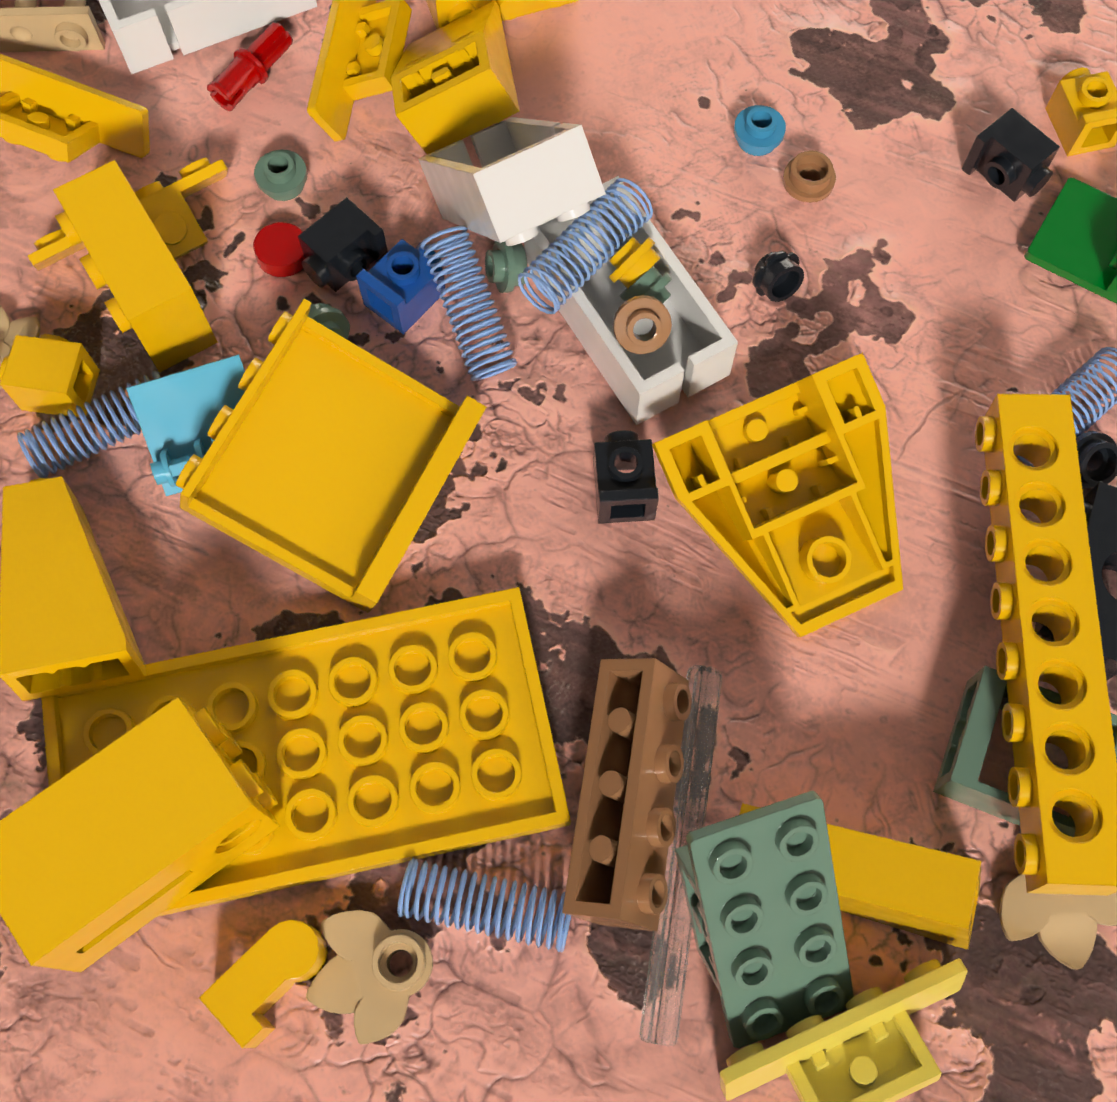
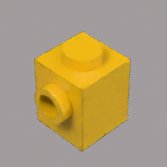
[0,334,100,418]

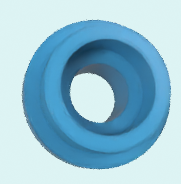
[734,105,786,156]

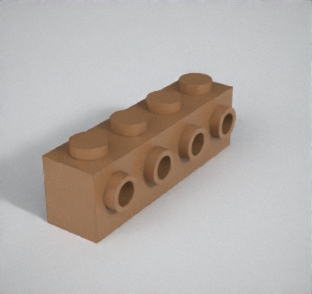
[562,658,692,932]

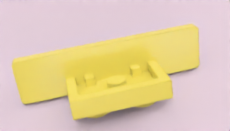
[719,958,968,1102]

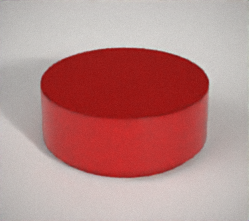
[253,222,305,277]

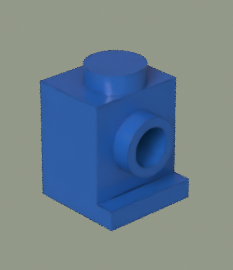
[356,239,445,335]

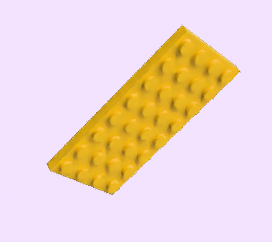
[41,587,571,917]

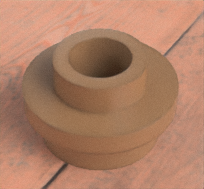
[783,151,836,203]
[613,295,672,354]

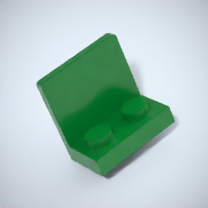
[1024,178,1117,304]

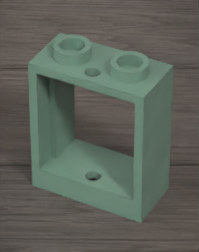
[933,666,1117,837]

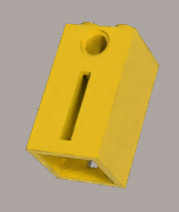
[0,697,280,972]

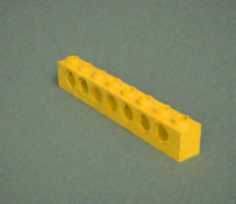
[975,393,1117,896]

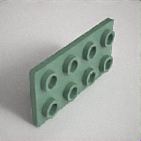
[675,791,854,1048]

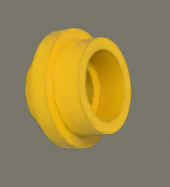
[609,237,661,289]

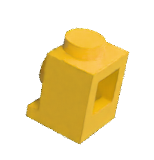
[1045,67,1117,157]

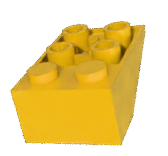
[390,0,520,155]

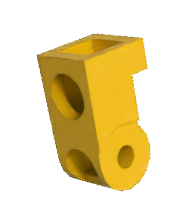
[199,920,328,1048]

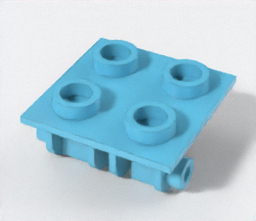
[126,354,245,497]

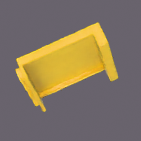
[176,298,487,613]

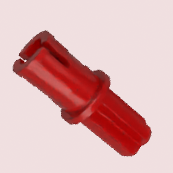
[207,22,293,111]

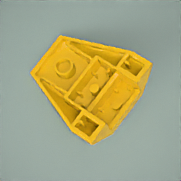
[652,352,903,637]

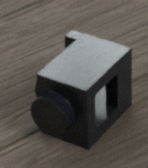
[962,108,1060,202]
[298,197,388,292]
[593,430,659,524]

